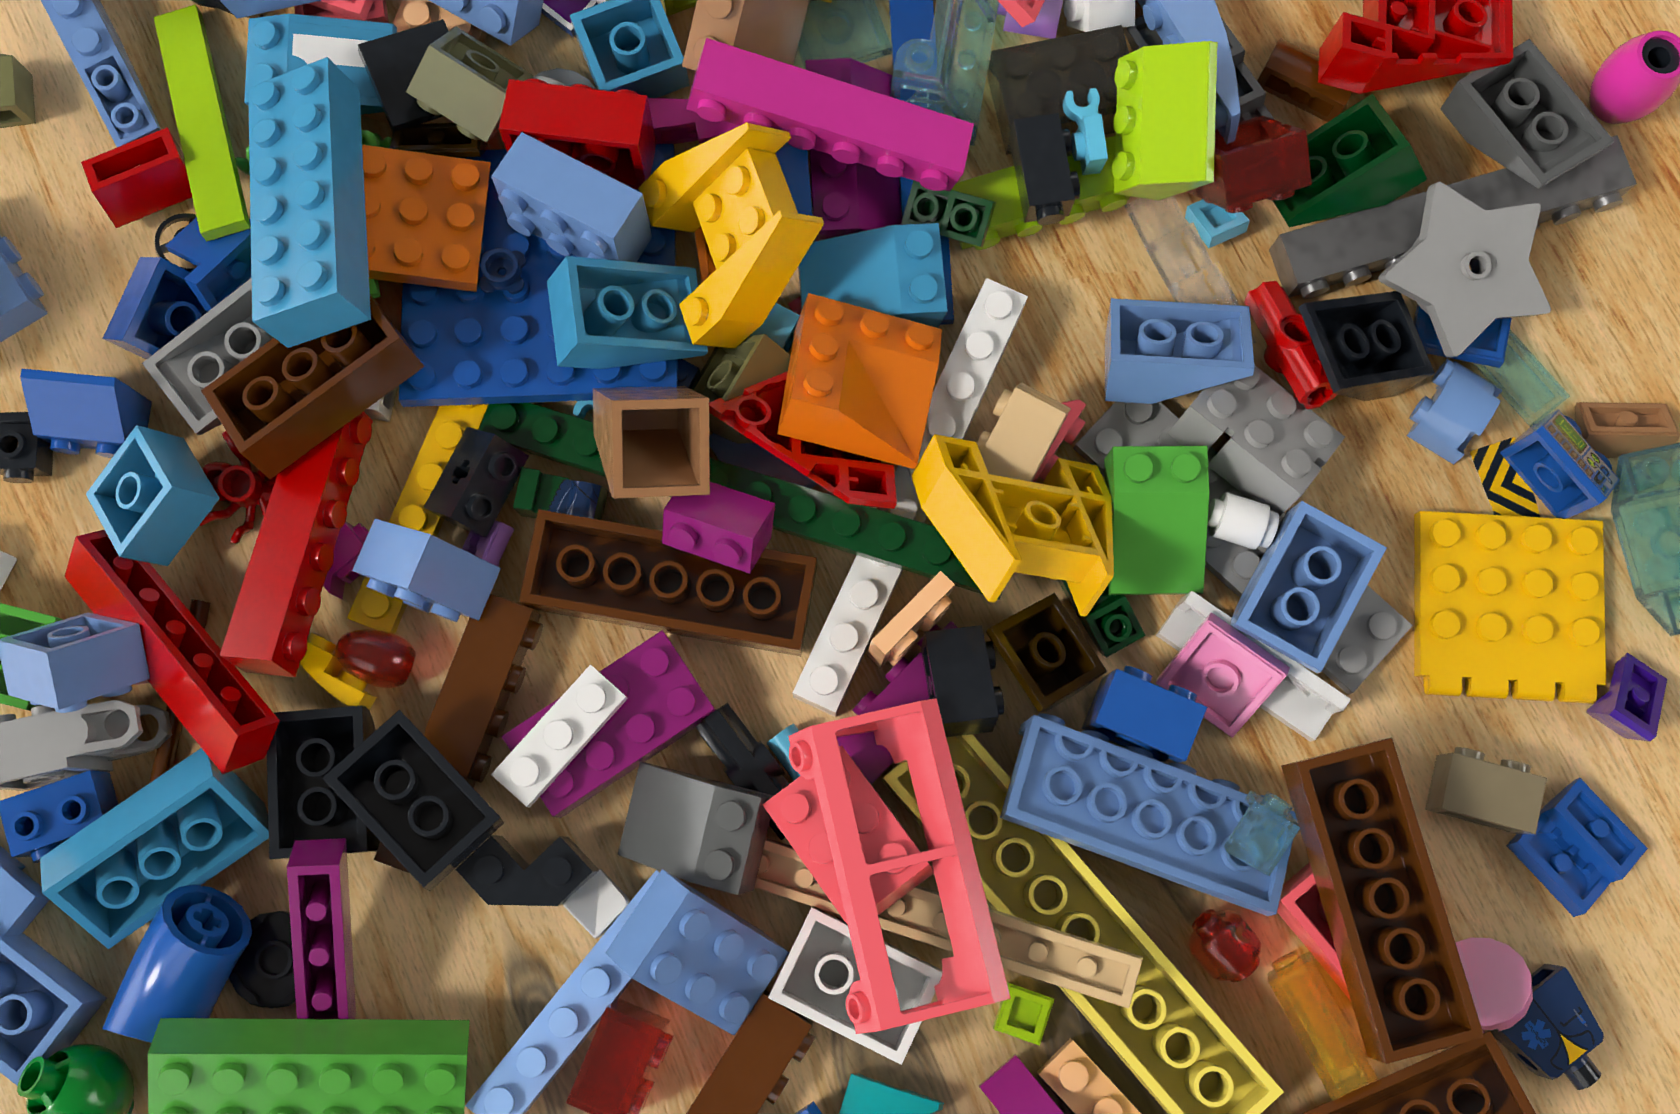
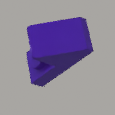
[1586,653,1667,742]

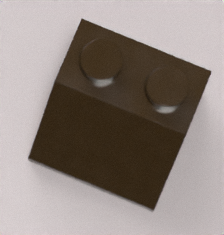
[985,593,1107,713]

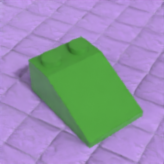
[1104,446,1209,595]

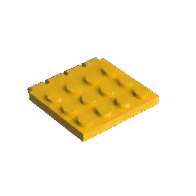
[1414,511,1606,704]

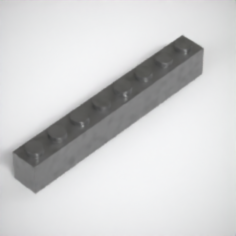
[1269,135,1637,299]

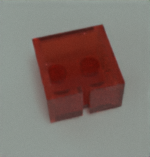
[1187,116,1312,213]
[566,998,674,1114]

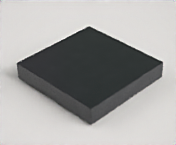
[358,19,449,132]

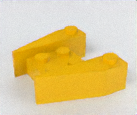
[639,123,824,348]
[911,434,1114,616]

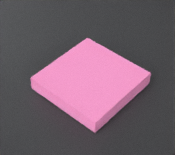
[1156,612,1290,738]

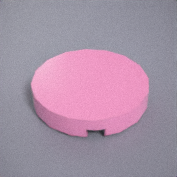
[1455,938,1533,1033]

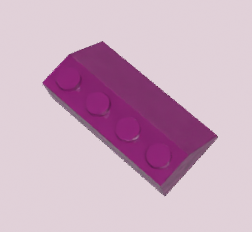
[805,58,902,242]

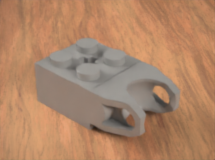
[0,700,172,791]

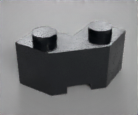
[455,835,599,906]

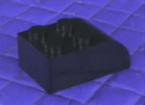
[267,706,381,859]
[322,710,504,891]

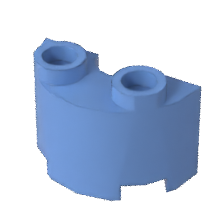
[1407,359,1503,465]

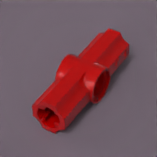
[1244,281,1337,409]

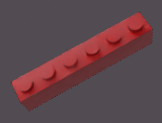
[219,411,373,677]
[64,530,280,774]

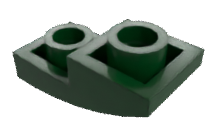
[901,180,996,247]
[1058,579,1146,658]

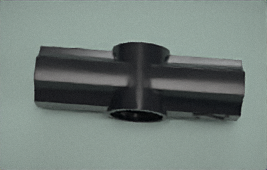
[696,703,789,841]

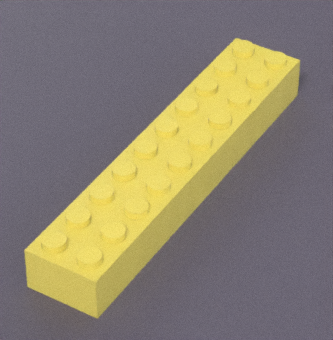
[881,734,1284,1114]

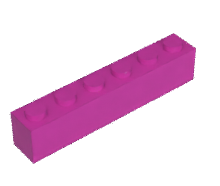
[686,38,974,192]

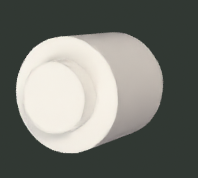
[1208,492,1279,549]

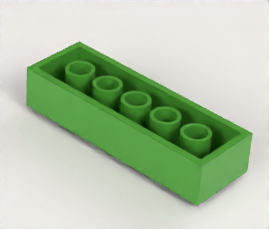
[148,1018,470,1114]

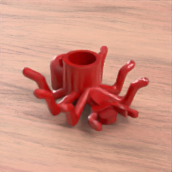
[199,431,277,544]

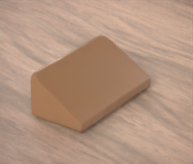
[1575,402,1680,459]

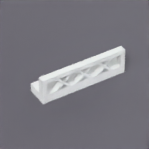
[1156,591,1351,742]

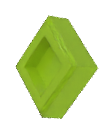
[993,982,1054,1046]

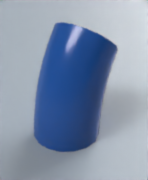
[102,885,252,1043]

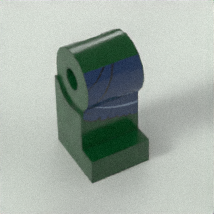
[513,467,608,520]

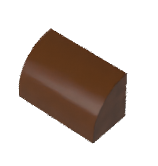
[1257,38,1352,122]

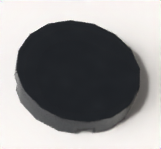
[228,911,296,1009]

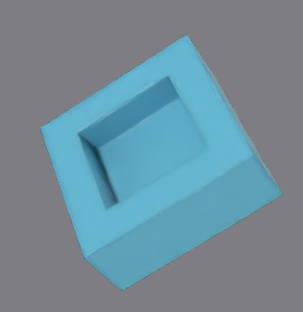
[1185,190,1250,248]

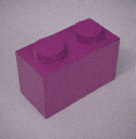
[662,482,775,574]

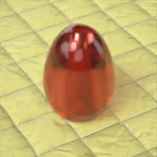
[335,629,416,688]

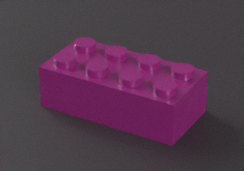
[501,630,716,818]

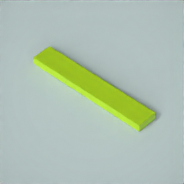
[154,4,251,241]

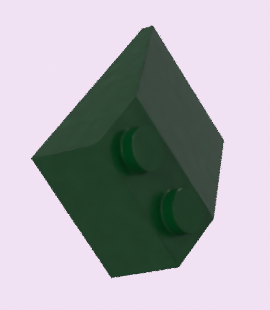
[1253,93,1427,228]

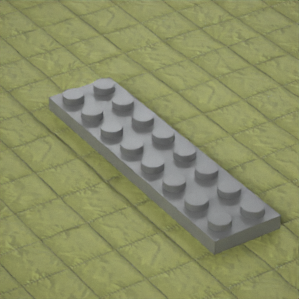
[1073,402,1413,694]

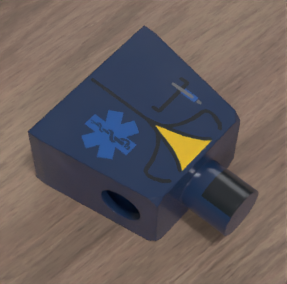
[1487,964,1604,1090]

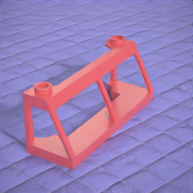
[788,698,1011,1034]

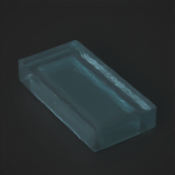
[1474,330,1570,427]

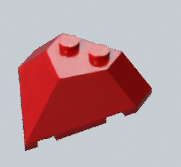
[709,371,897,509]

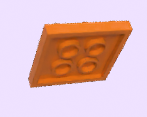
[362,145,491,292]

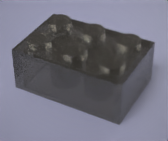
[987,25,1129,155]

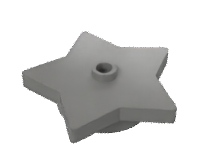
[1378,182,1551,358]

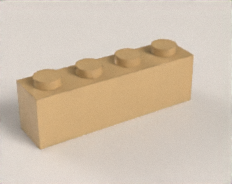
[933,382,1071,526]

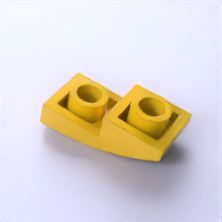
[300,632,377,711]

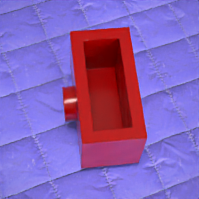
[81,127,192,228]

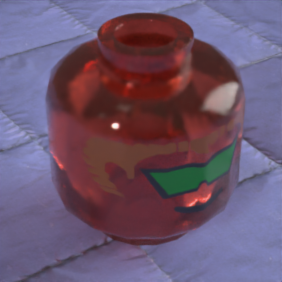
[1188,909,1261,982]

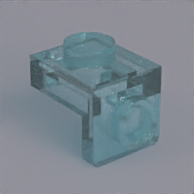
[1224,790,1301,876]

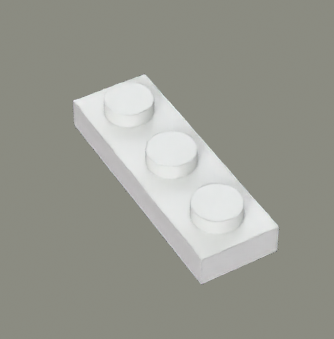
[491,665,628,807]

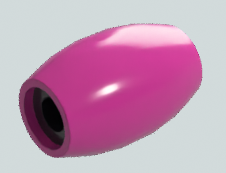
[1589,30,1680,124]

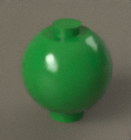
[17,1044,134,1114]

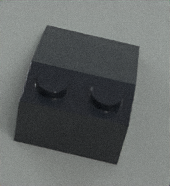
[1298,291,1435,401]

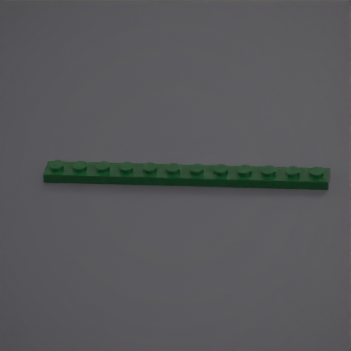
[479,403,1003,600]

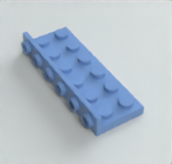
[1000,713,1297,916]

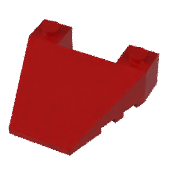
[1318,0,1513,94]

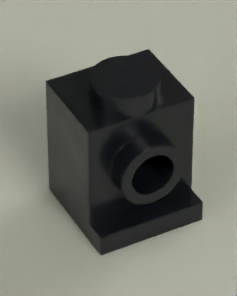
[0,412,53,484]

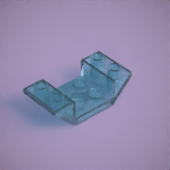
[1611,443,1680,636]

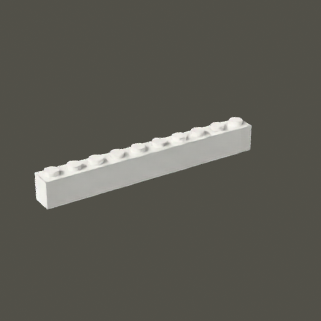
[792,278,1028,717]

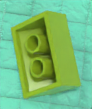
[1112,41,1218,201]

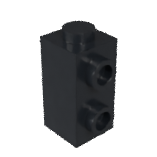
[1009,113,1080,225]

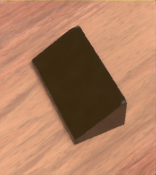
[390,123,488,157]

